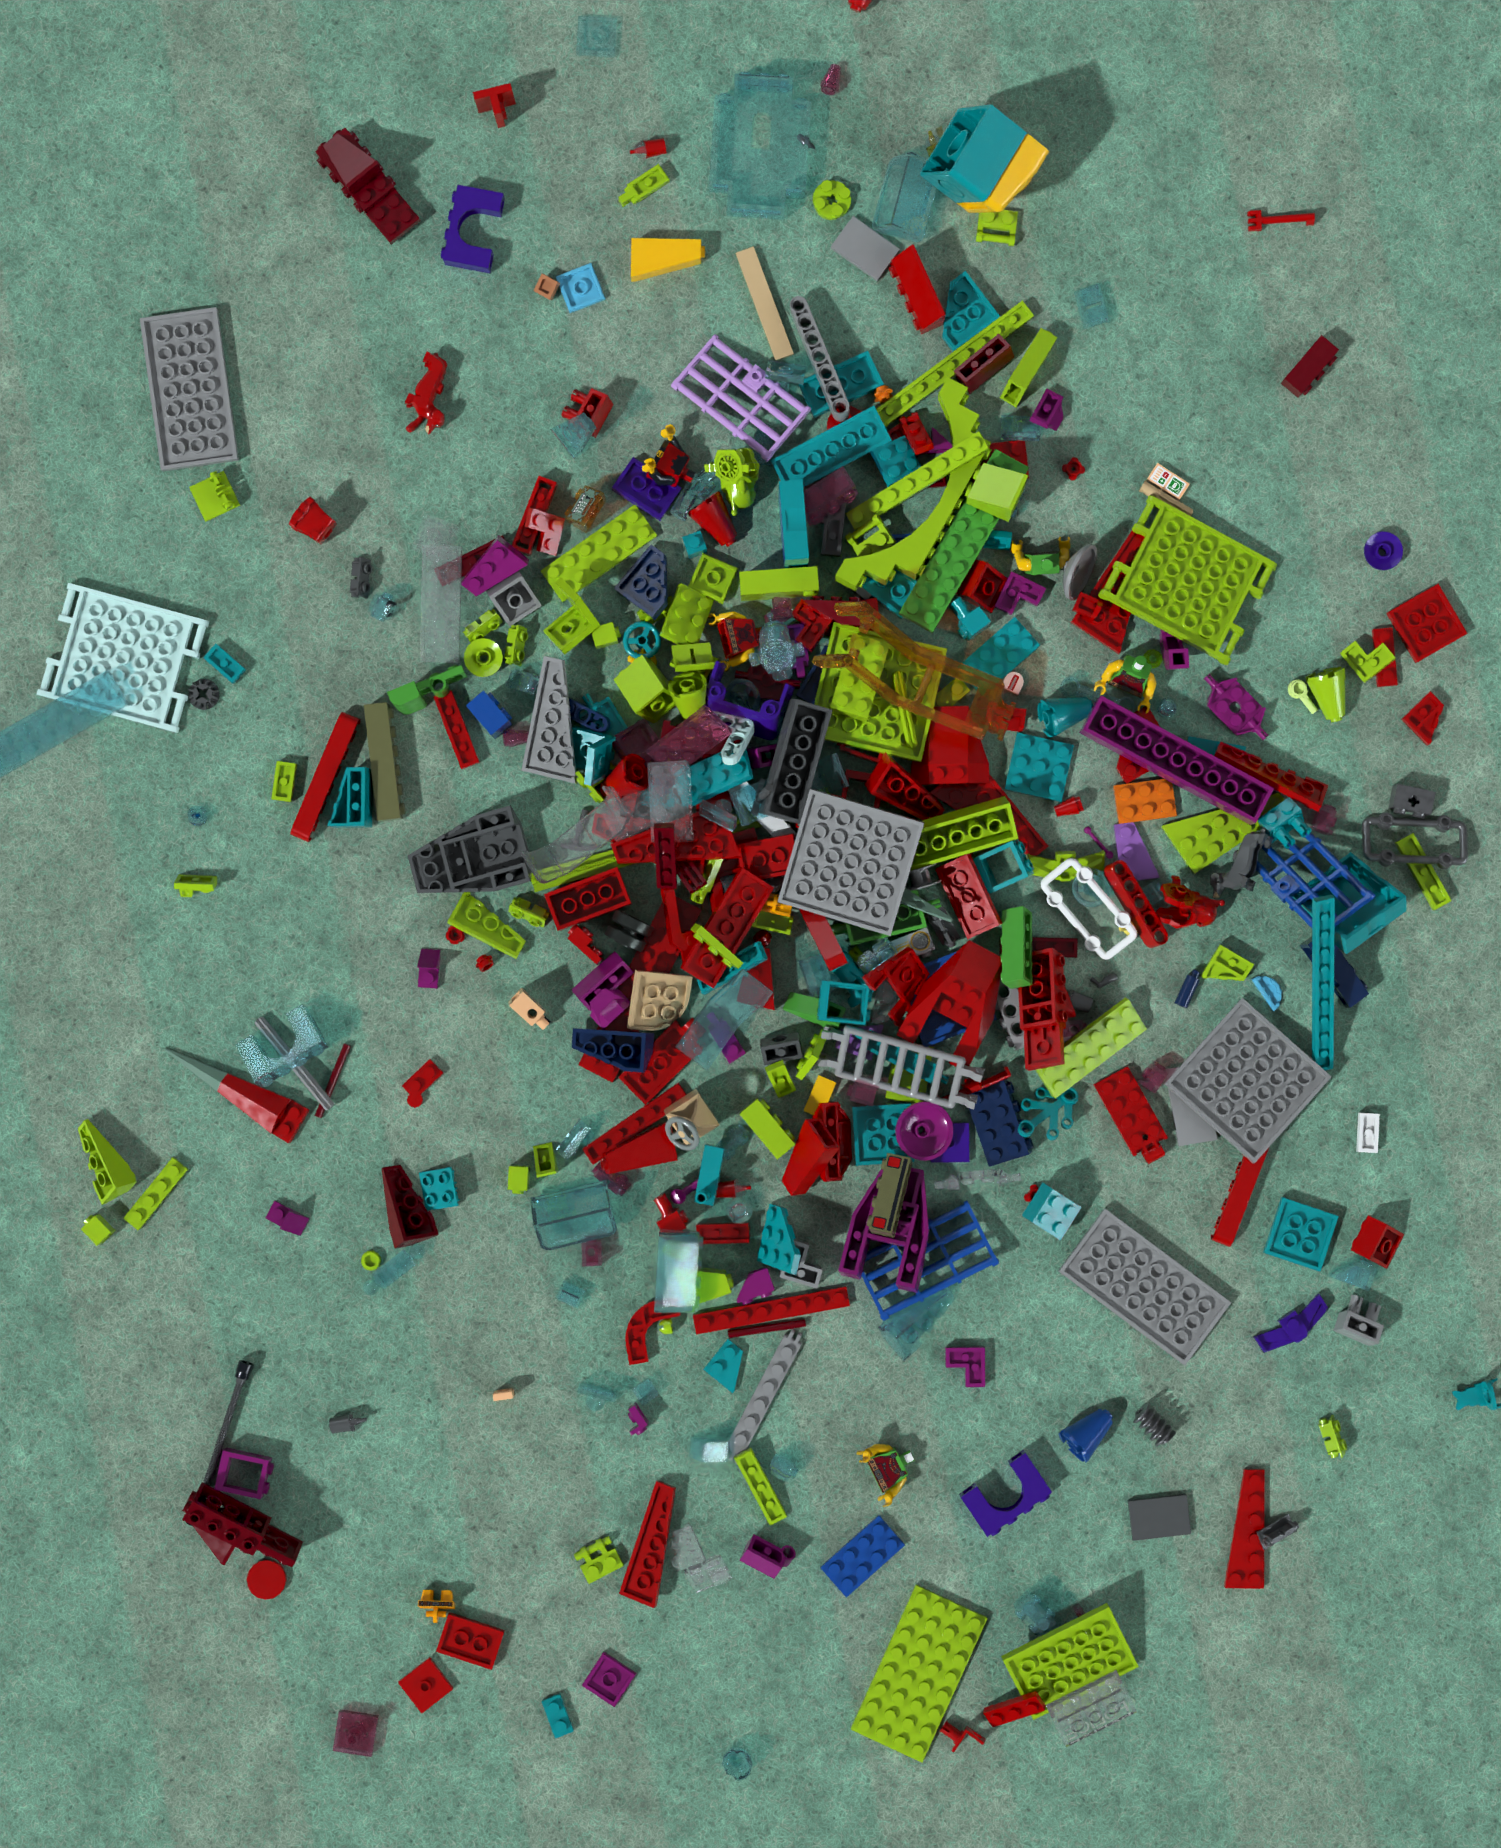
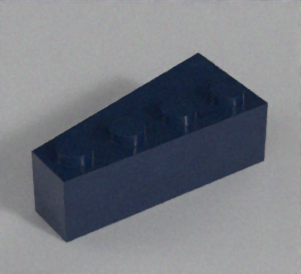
[1299,936,1369,1008]

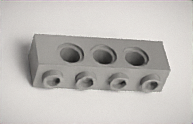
[995,979,1024,1050]

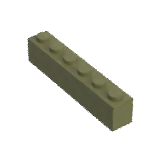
[364,702,406,822]

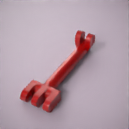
[1247,210,1315,232]

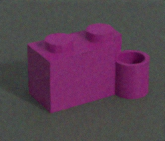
[739,1534,796,1579]

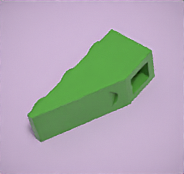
[783,992,846,1029]

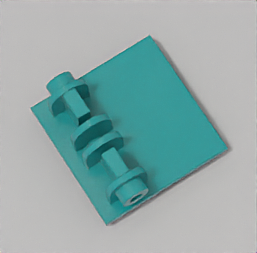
[419,1167,460,1211]

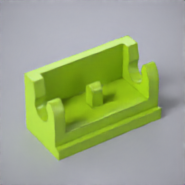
[752,911,794,935]

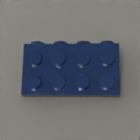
[969,1078,1033,1167]

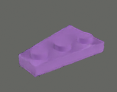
[1114,822,1160,881]

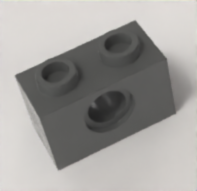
[760,1032,803,1065]

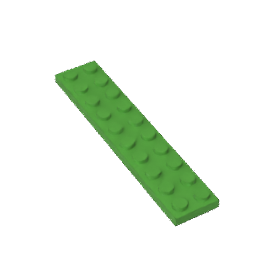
[899,449,1029,633]

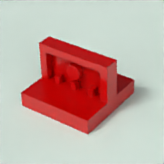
[473,83,516,128]

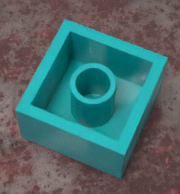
[1022,1182,1082,1240]

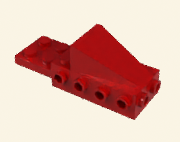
[1018,948,1076,1071]

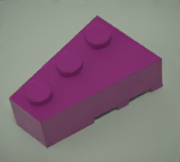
[461,535,529,596]

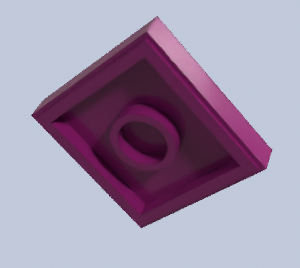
[582,1651,636,1707]

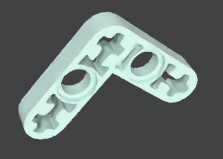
[700,710,754,765]

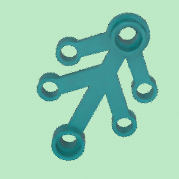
[1018,1087,1079,1140]

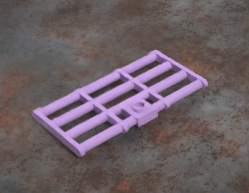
[671,334,811,462]

